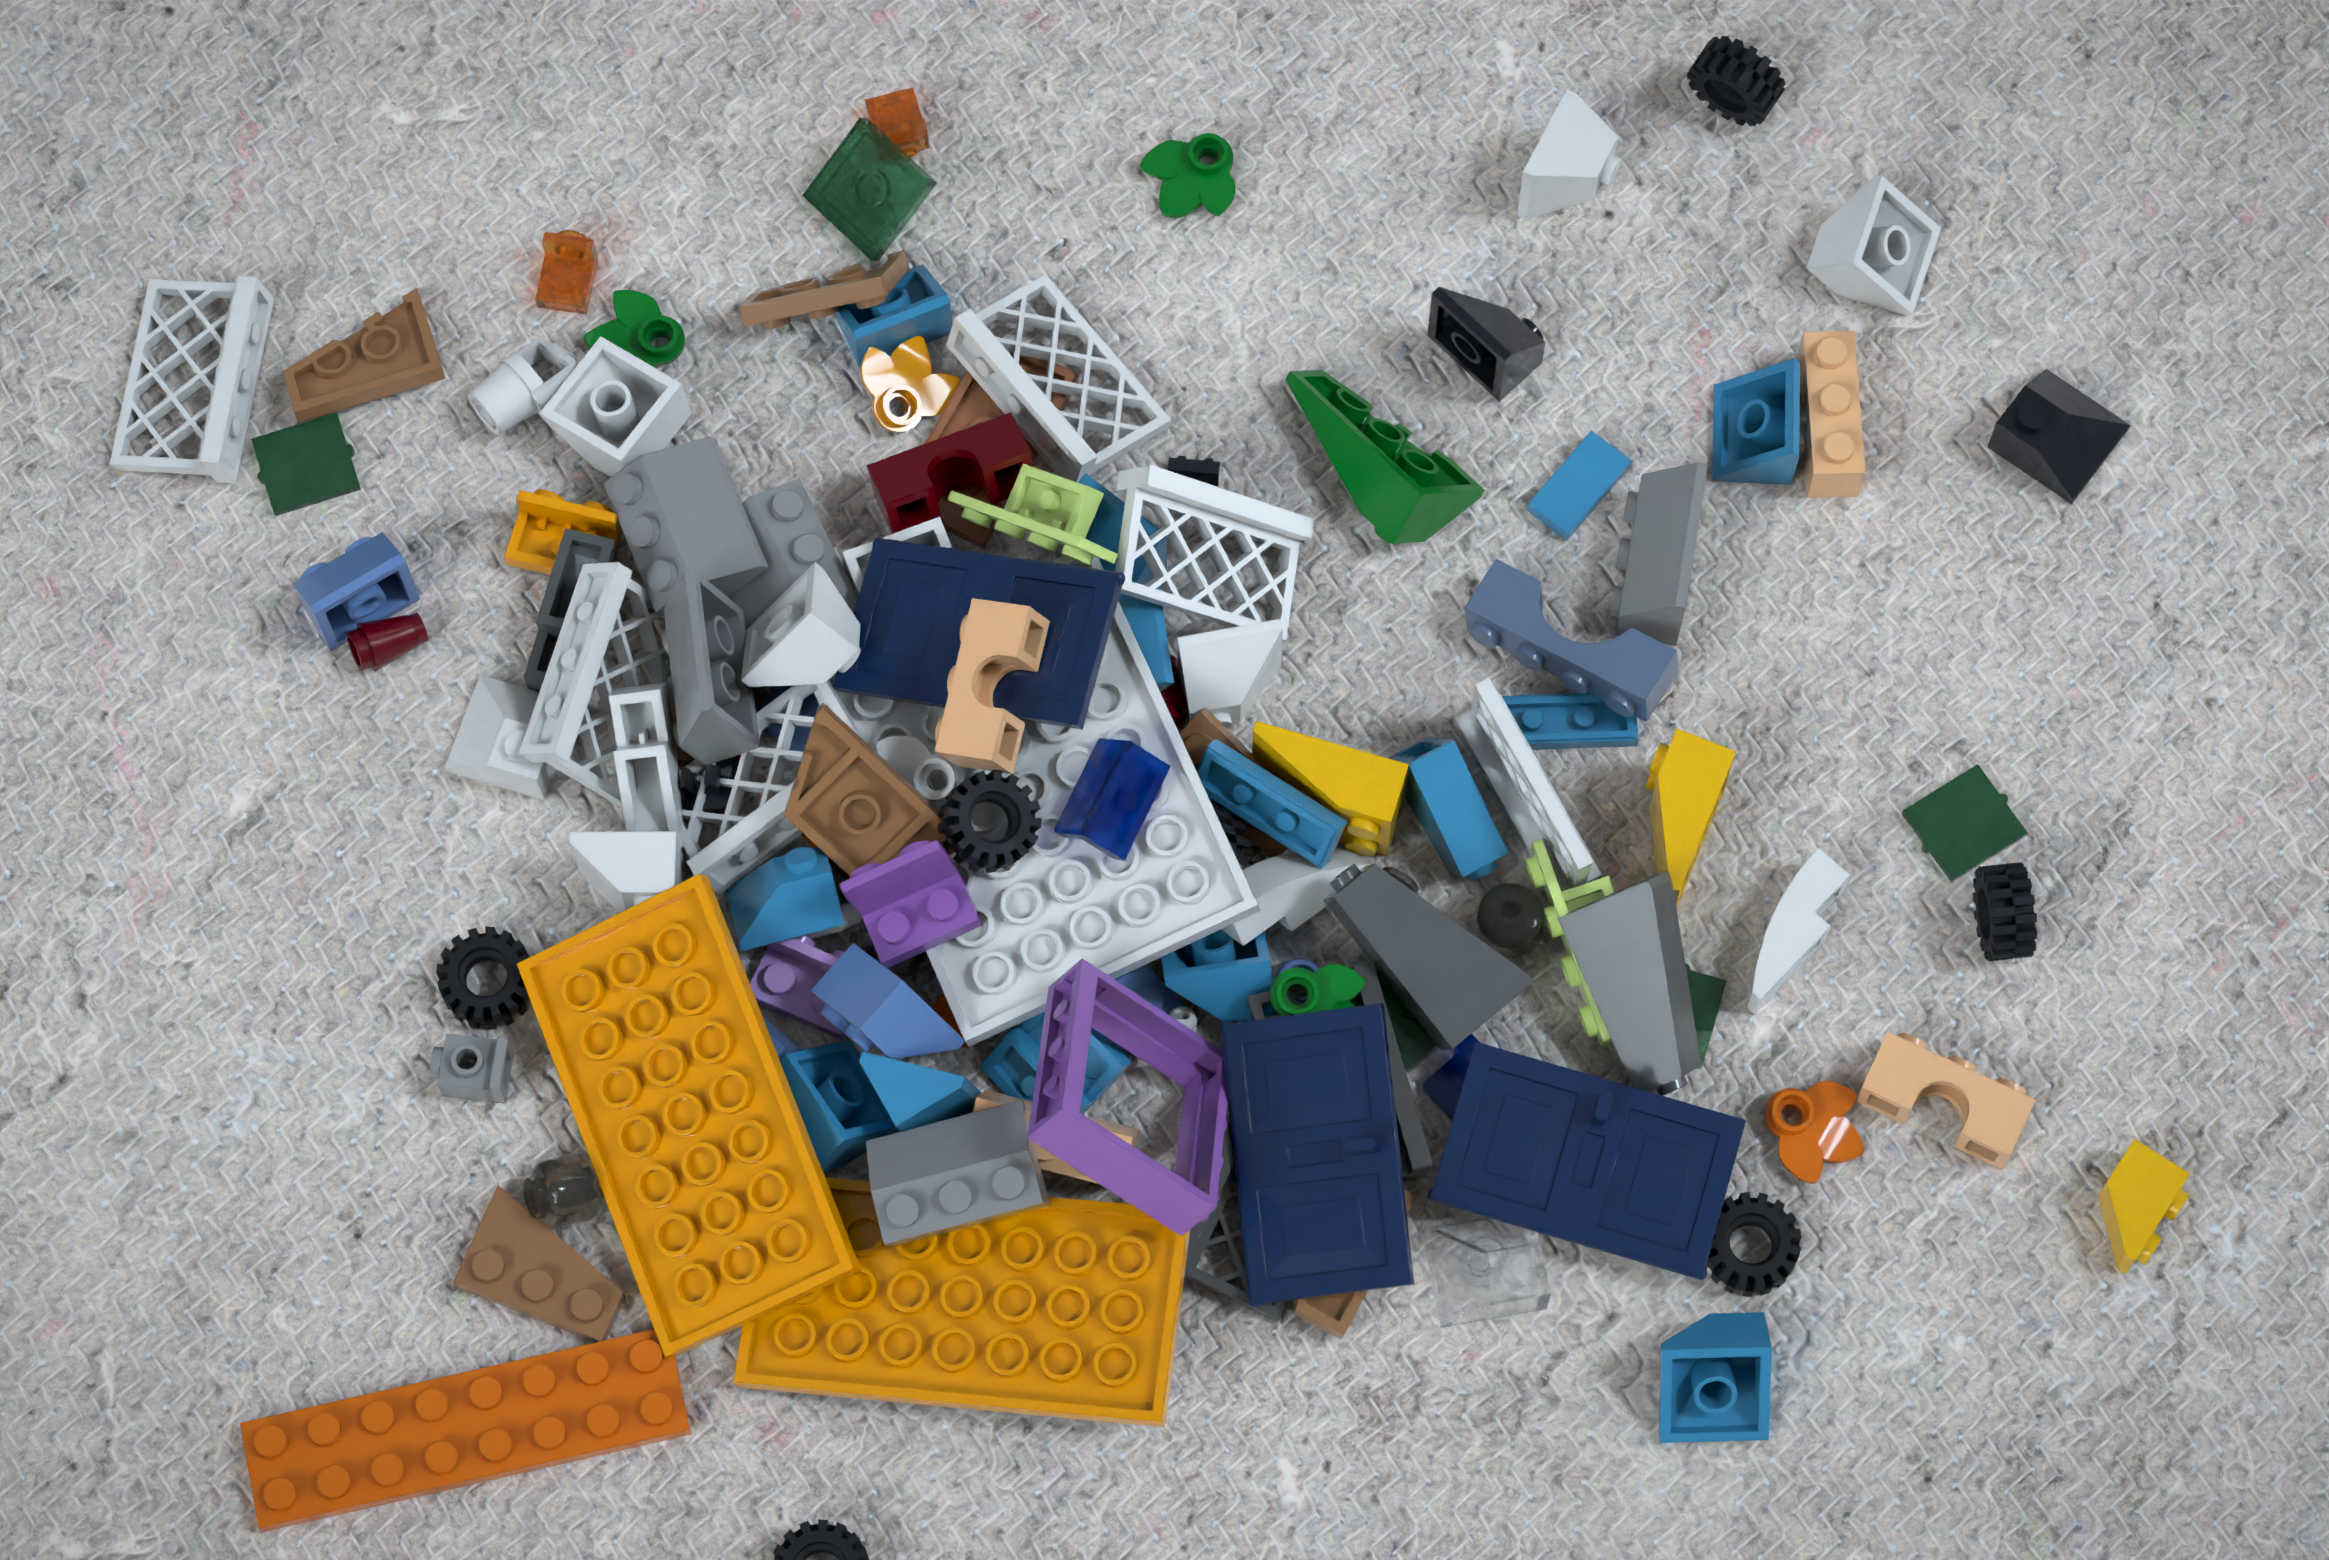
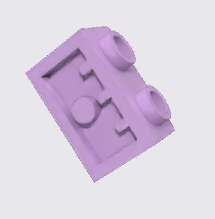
[750,935,845,1040]

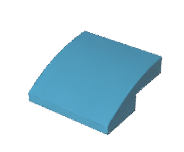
[980,1012,1132,1114]

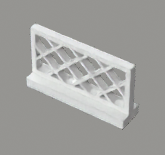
[946,274,1172,483]
[109,276,274,484]
[1115,465,1314,641]
[519,562,671,806]
[1454,678,1602,892]
[679,680,865,895]

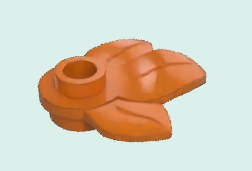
[1764,1081,1865,1184]

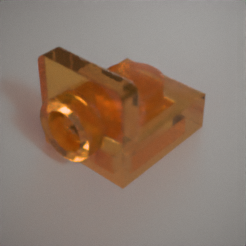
[865,87,929,161]
[535,230,598,315]

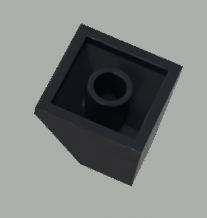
[1427,287,1545,402]
[1987,369,2131,504]

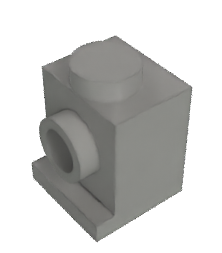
[430,1034,515,1104]

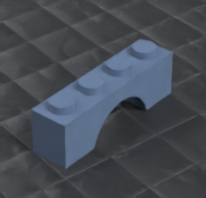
[1464,559,1678,722]

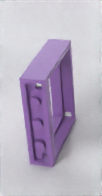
[1027,958,1228,1236]

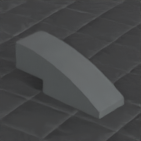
[524,528,616,692]

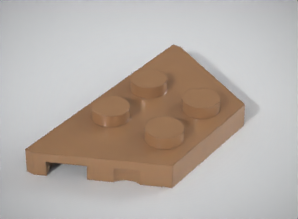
[784,703,957,876]

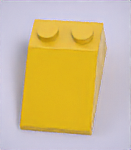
[1252,721,1409,857]
[1645,728,1736,909]

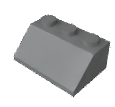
[604,437,769,614]
[1608,462,1708,645]
[728,479,858,630]
[662,569,760,766]
[866,1100,1050,1247]

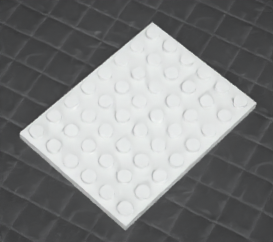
[814,555,1261,1047]

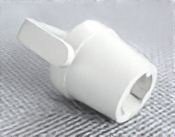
[468,338,578,435]

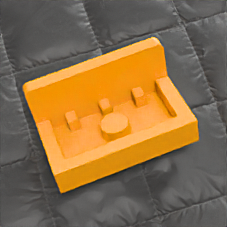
[504,489,623,575]

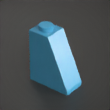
[1388,737,1509,881]

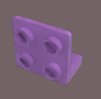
[840,840,983,968]

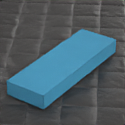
[1502,693,1638,750]
[1197,739,1348,869]

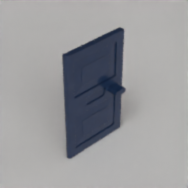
[833,538,1125,730]
[1220,1003,1415,1307]
[1427,1042,1746,1280]

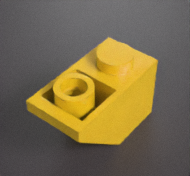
[2098,1139,2190,1274]

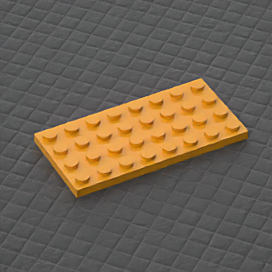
[517,874,861,1357]
[734,1177,1190,1427]

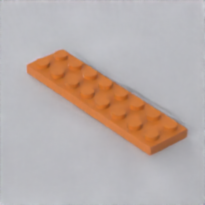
[240,1329,692,1532]

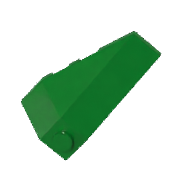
[1285,370,1485,545]

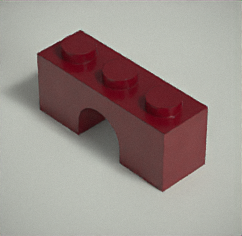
[866,412,1034,534]

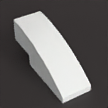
[608,682,683,848]
[1221,844,1371,946]
[1747,848,1850,1015]

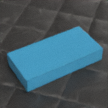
[1527,431,1632,541]

